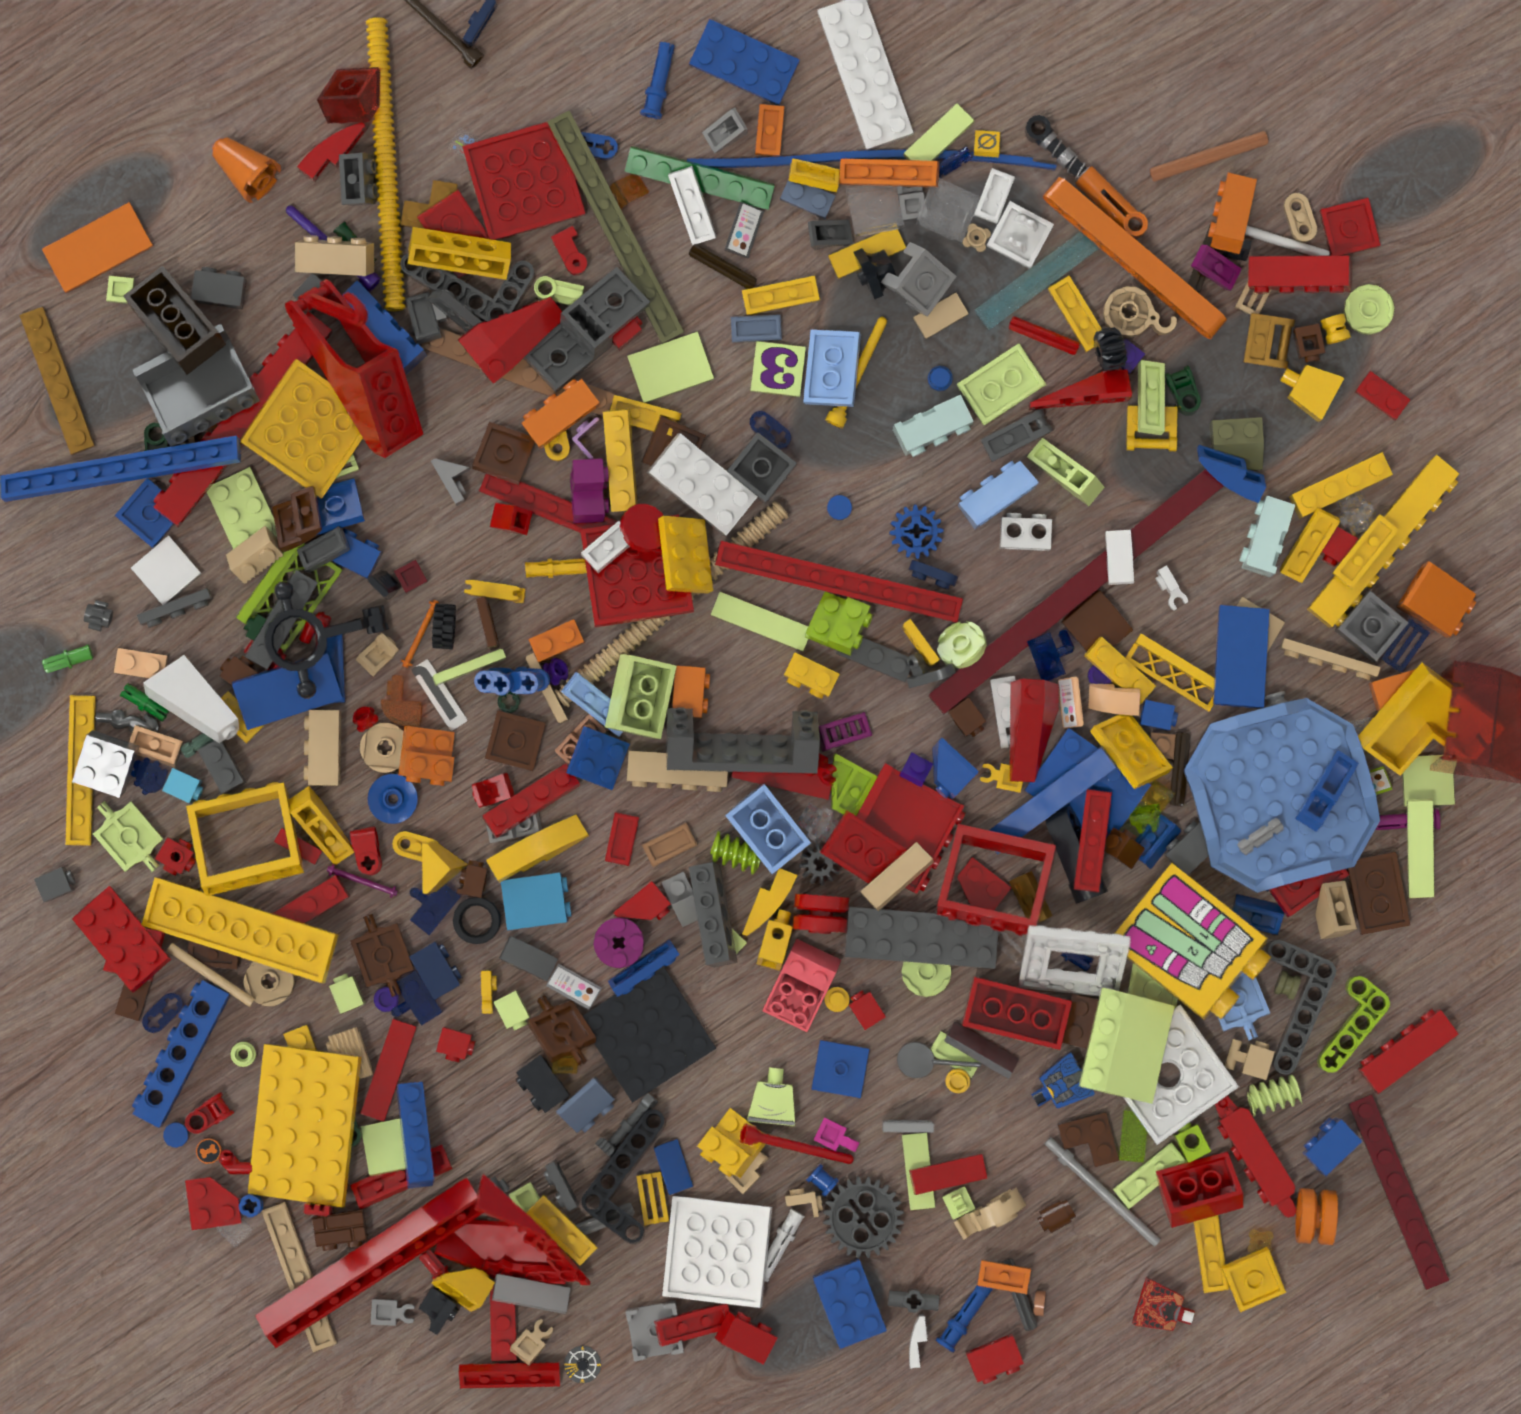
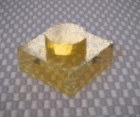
[1141,780,1175,814]

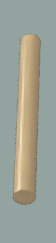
[167,943,255,1007]

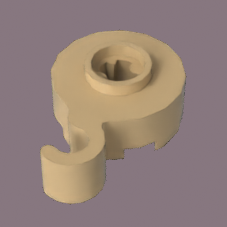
[1103,286,1177,338]
[953,1187,1027,1240]

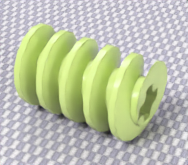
[1247,1074,1302,1117]

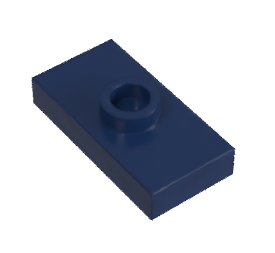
[462,0,497,47]

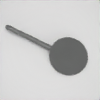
[897,1042,982,1078]

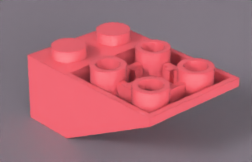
[762,938,841,1032]

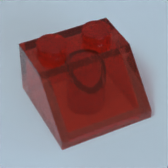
[317,67,380,124]

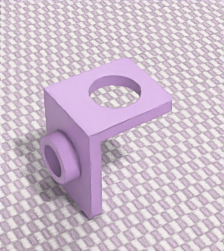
[572,417,600,459]

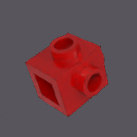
[155,837,196,876]

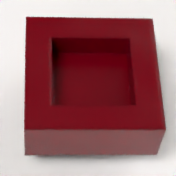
[394,559,428,594]

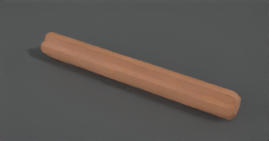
[1149,131,1269,181]

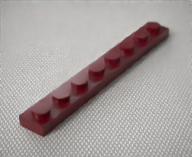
[1348,1094,1449,1290]

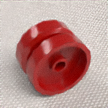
[793,894,849,934]

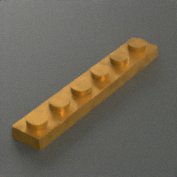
[19,307,95,455]

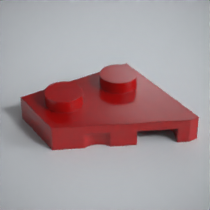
[957,857,1011,911]

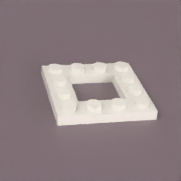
[1018,926,1130,997]

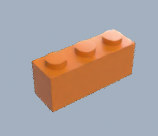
[1208,172,1257,254]
[521,379,600,449]

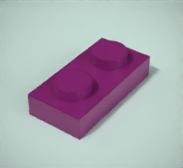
[1191,244,1242,291]

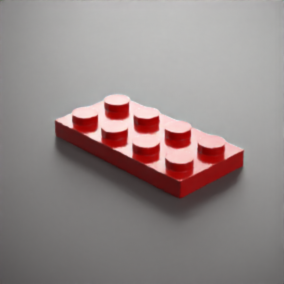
[72,886,172,993]

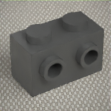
[339,153,378,206]

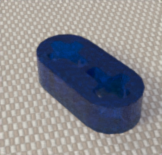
[749,411,791,450]
[142,993,184,1033]

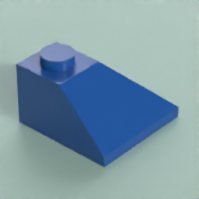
[932,738,979,799]

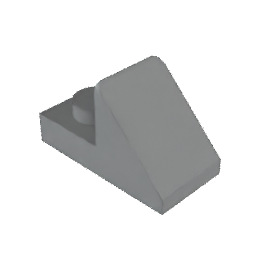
[431,459,470,506]
[661,872,698,927]

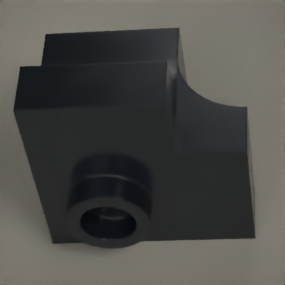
[853,248,896,299]
[418,1285,459,1335]

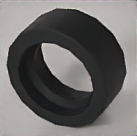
[453,897,501,944]

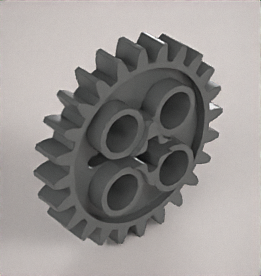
[823,1176,904,1258]

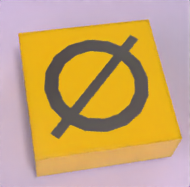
[974,130,1000,158]

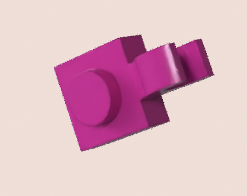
[814,1117,859,1152]

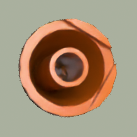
[212,137,281,203]

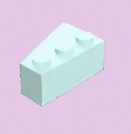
[1239,496,1295,577]

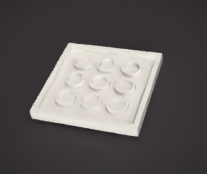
[662,1196,772,1308]

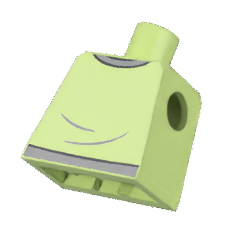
[747,1067,795,1126]

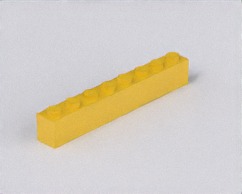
[1307,455,1460,628]

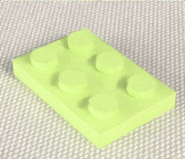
[207,467,277,549]

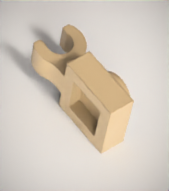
[725,1151,769,1194]

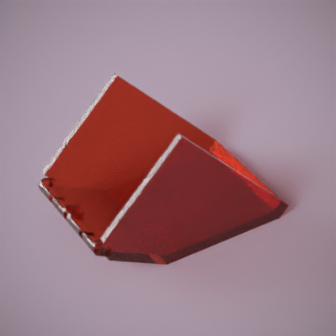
[1430,661,1521,783]

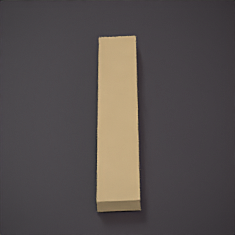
[262,1202,337,1352]

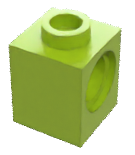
[1173,1122,1211,1163]

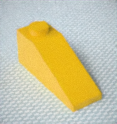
[289,786,354,865]

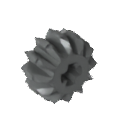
[799,843,840,885]

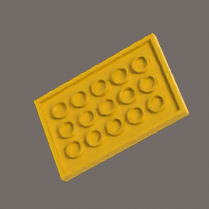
[247,1044,362,1207]

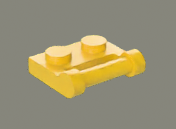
[1126,406,1177,452]

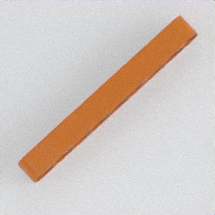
[1043,177,1227,339]

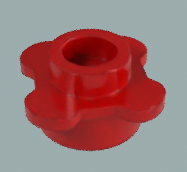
[353,706,379,732]

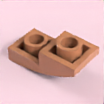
[555,714,609,764]

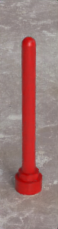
[740,1124,854,1164]

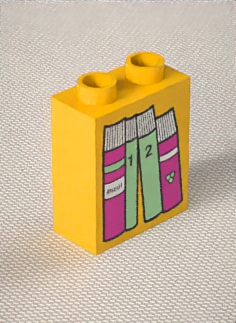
[1115,863,1271,1020]

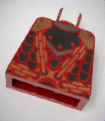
[1131,1277,1195,1331]

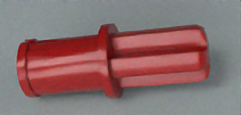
[419,1249,450,1279]

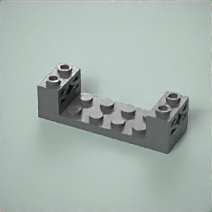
[666,707,820,773]

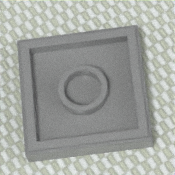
[882,1120,934,1133]

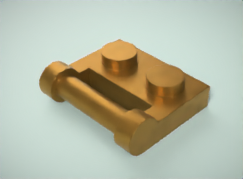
[1243,313,1295,369]

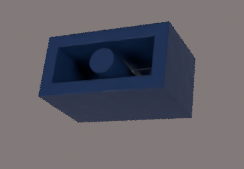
[409,941,463,1000]

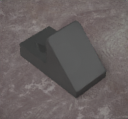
[808,220,853,250]

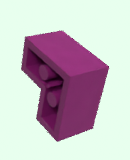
[570,458,609,523]

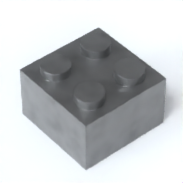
[1335,591,1408,662]

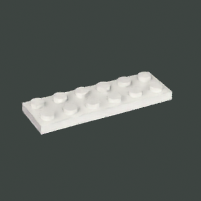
[817,0,914,150]

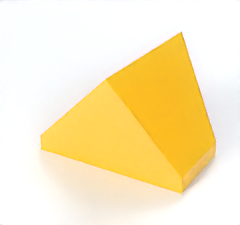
[422,842,468,894]

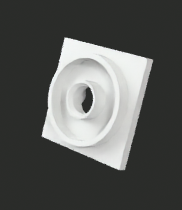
[1123,1005,1239,1145]

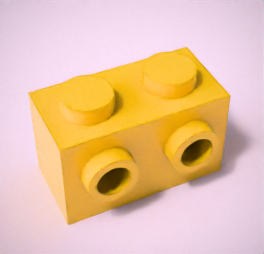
[784,652,840,699]

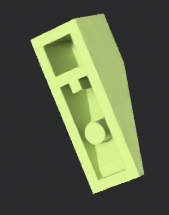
[1027,438,1105,506]

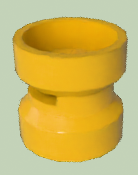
[1320,314,1351,345]

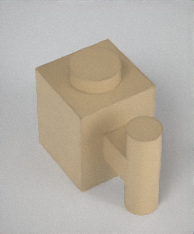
[1225,1039,1275,1080]

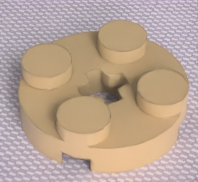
[360,723,404,773]
[244,961,295,1006]

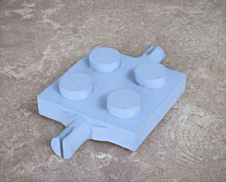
[1217,973,1270,1041]

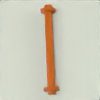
[400,600,439,668]

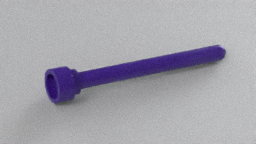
[286,205,381,293]

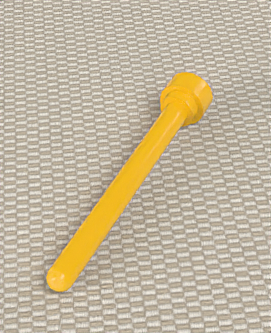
[825,317,887,429]

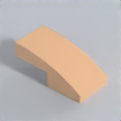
[1088,684,1140,716]

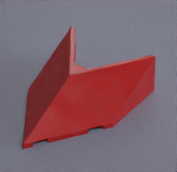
[434,1174,591,1286]

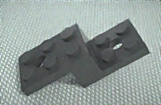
[523,267,650,393]

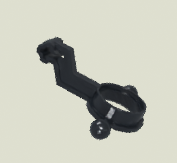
[264,581,389,699]

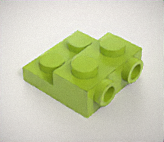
[805,592,873,656]

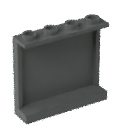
[133,324,260,447]

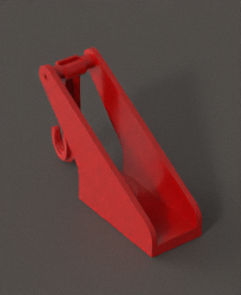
[285,279,424,458]

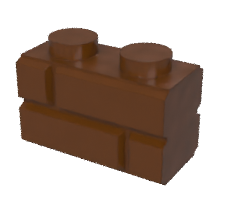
[312,1209,368,1251]

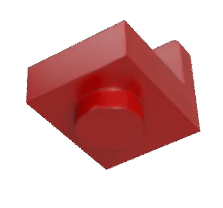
[472,773,515,808]

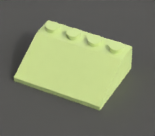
[1079,988,1175,1104]

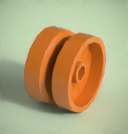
[1295,1188,1338,1245]

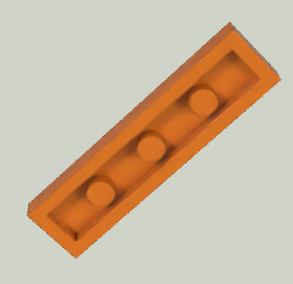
[839,159,940,187]

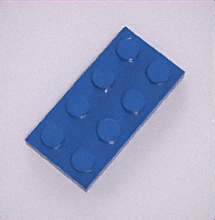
[689,19,800,106]

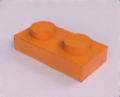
[755,104,784,157]
[977,1260,1031,1294]

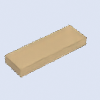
[525,653,568,724]
[860,842,934,911]

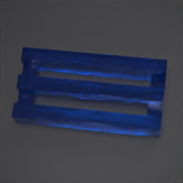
[1381,618,1430,673]

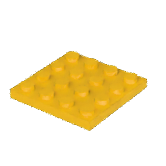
[240,359,363,499]

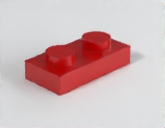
[1355,371,1411,420]

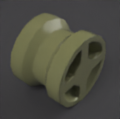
[1274,970,1301,1000]

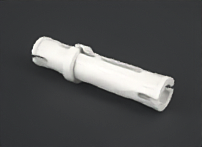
[765,1208,805,1282]

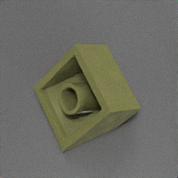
[1209,417,1264,471]

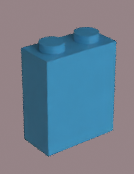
[501,873,572,930]

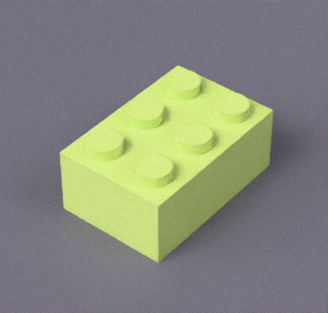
[605,654,676,739]

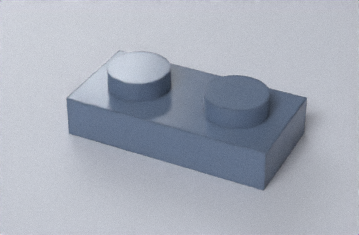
[780,181,835,219]

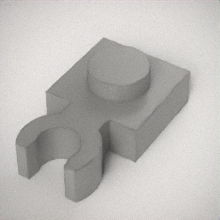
[371,1298,415,1326]

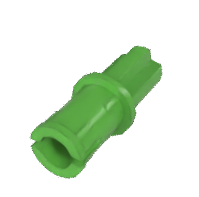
[42,644,93,673]

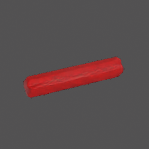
[1008,317,1080,355]

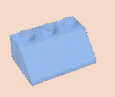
[958,461,1039,529]
[725,784,811,874]

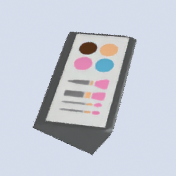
[725,202,764,258]

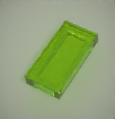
[1119,1110,1147,1163]

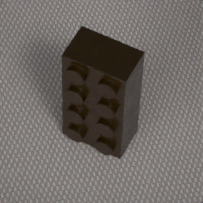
[123,266,226,375]

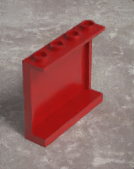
[857,763,966,894]

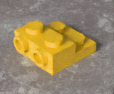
[697,1108,766,1178]

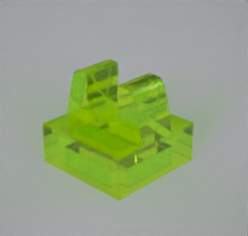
[1129,804,1161,834]

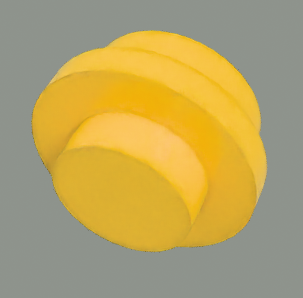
[824,987,849,1012]
[945,1068,971,1093]

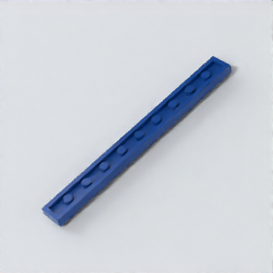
[0,436,241,502]

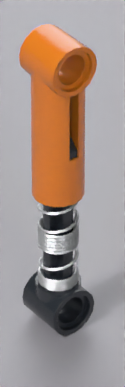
[1025,115,1148,239]

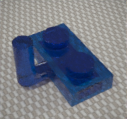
[1027,630,1075,681]
[409,884,461,936]
[391,970,443,1026]

